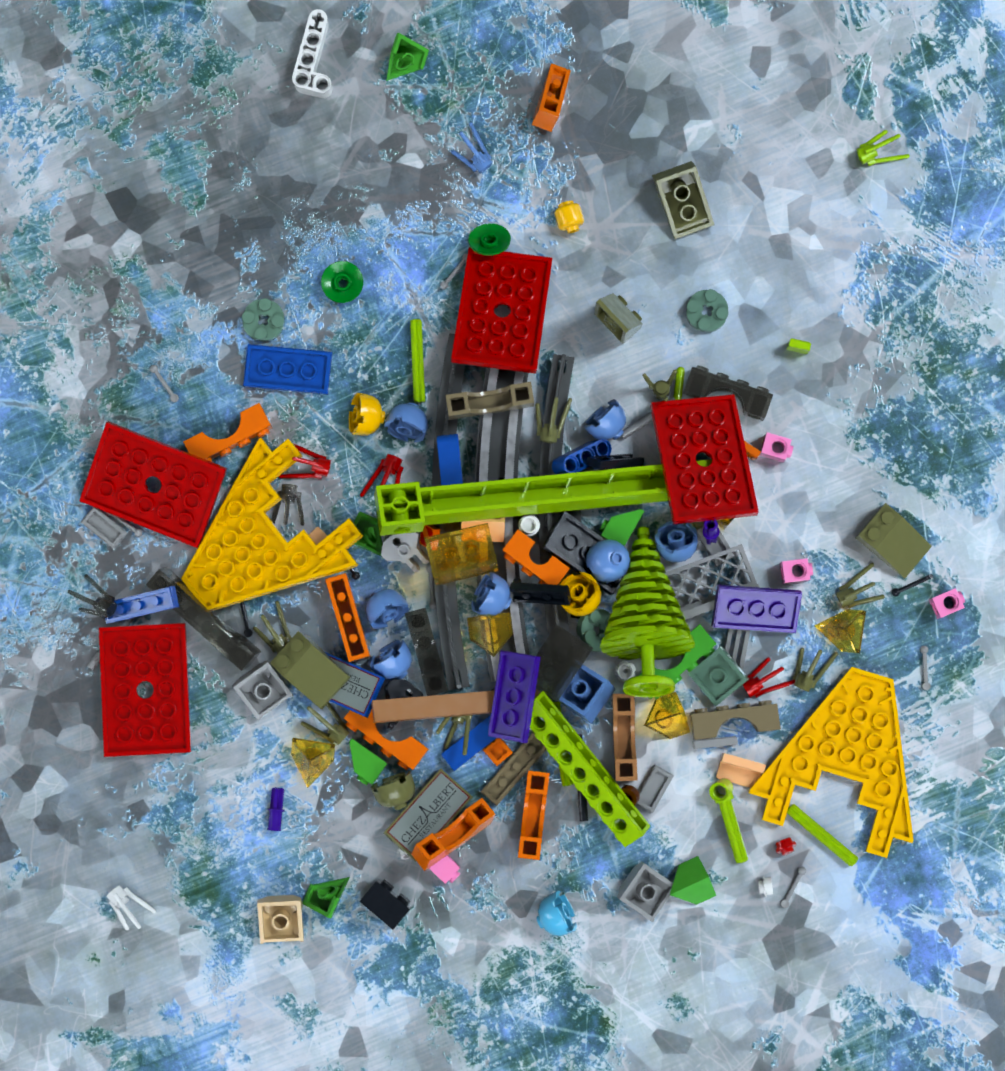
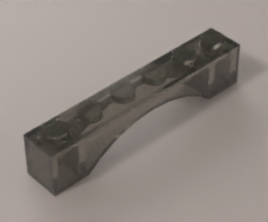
[146,566,262,671]

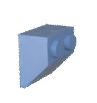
[551,660,615,724]

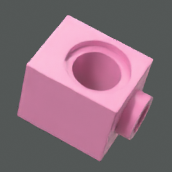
[759,432,794,463]
[780,558,813,584]
[929,588,965,619]
[429,855,460,884]

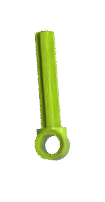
[709,778,748,863]

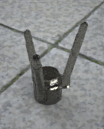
[271,484,305,525]
[67,574,117,619]

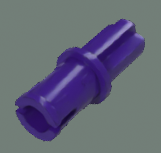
[702,520,720,545]
[267,787,285,831]

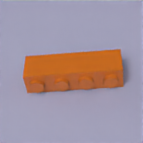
[325,573,371,663]

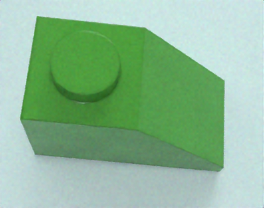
[599,509,644,546]
[349,738,388,786]

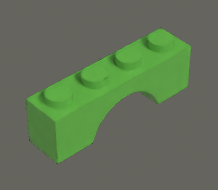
[639,624,716,700]

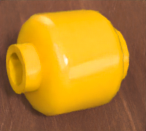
[554,200,584,234]

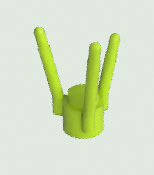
[856,130,910,166]

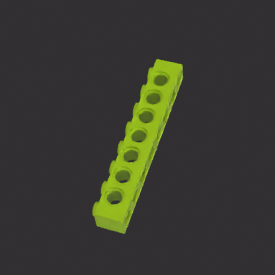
[530,691,650,847]

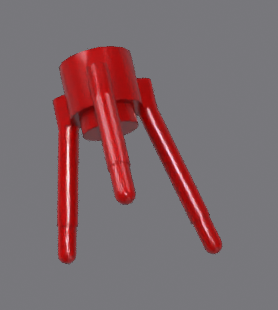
[279,443,331,479]
[360,454,404,497]
[742,657,796,698]

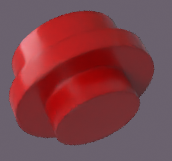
[775,837,797,856]

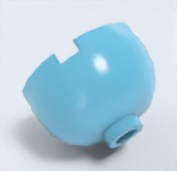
[537,891,577,936]

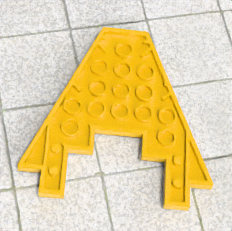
[181,438,364,613]
[748,667,913,858]

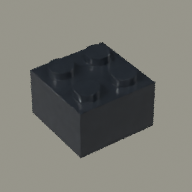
[359,879,411,930]

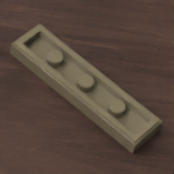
[481,732,546,806]

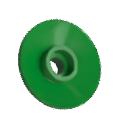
[468,224,511,256]
[321,261,364,303]

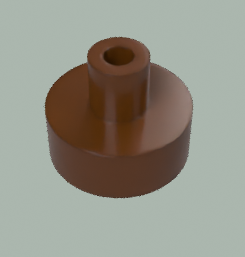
[621,785,640,806]

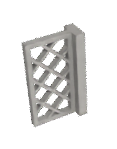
[665,544,759,620]

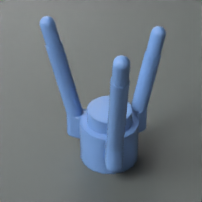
[451,122,493,174]

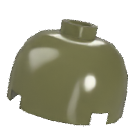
[371,771,415,810]

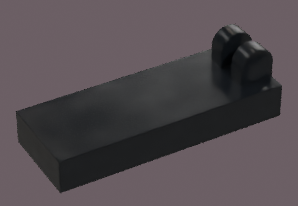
[586,454,644,470]
[510,578,571,605]

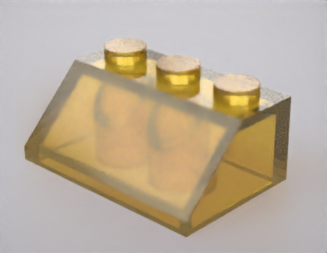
[424,523,499,586]

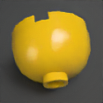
[349,393,385,436]
[560,572,602,616]

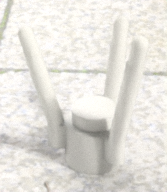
[106,885,156,930]

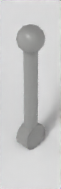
[440,253,468,289]
[150,365,179,403]
[105,512,142,537]
[426,565,436,609]
[920,646,931,691]
[780,867,806,908]

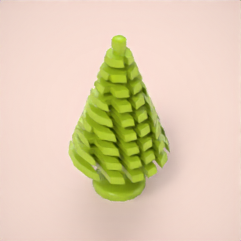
[600,526,695,697]

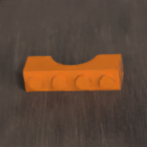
[183,403,273,462]
[343,709,429,771]
[518,771,550,860]
[411,798,496,871]

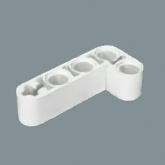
[292,9,333,98]

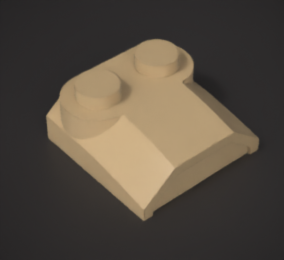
[257,895,304,944]

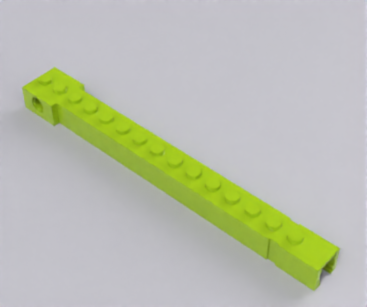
[374,459,712,536]

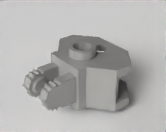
[381,532,430,572]

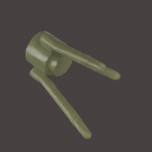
[642,370,677,401]
[535,397,572,443]
[835,563,885,609]
[253,601,292,654]
[792,648,838,692]
[301,702,350,745]
[436,715,473,756]

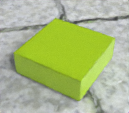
[787,338,811,354]

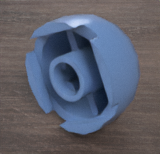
[584,399,626,440]
[384,403,428,442]
[655,521,698,563]
[586,539,630,583]
[471,572,512,617]
[365,588,409,629]
[368,640,412,680]

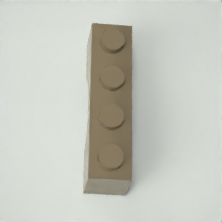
[446,382,534,420]
[690,700,781,740]

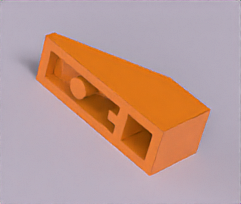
[532,63,571,132]

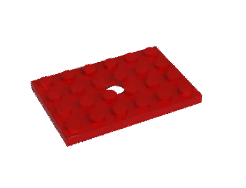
[451,247,553,374]
[650,394,759,524]
[79,421,227,548]
[99,623,191,757]

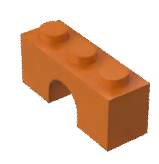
[502,529,570,585]

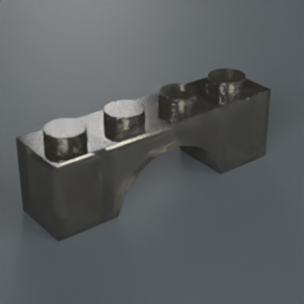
[683,365,773,421]
[405,608,449,696]

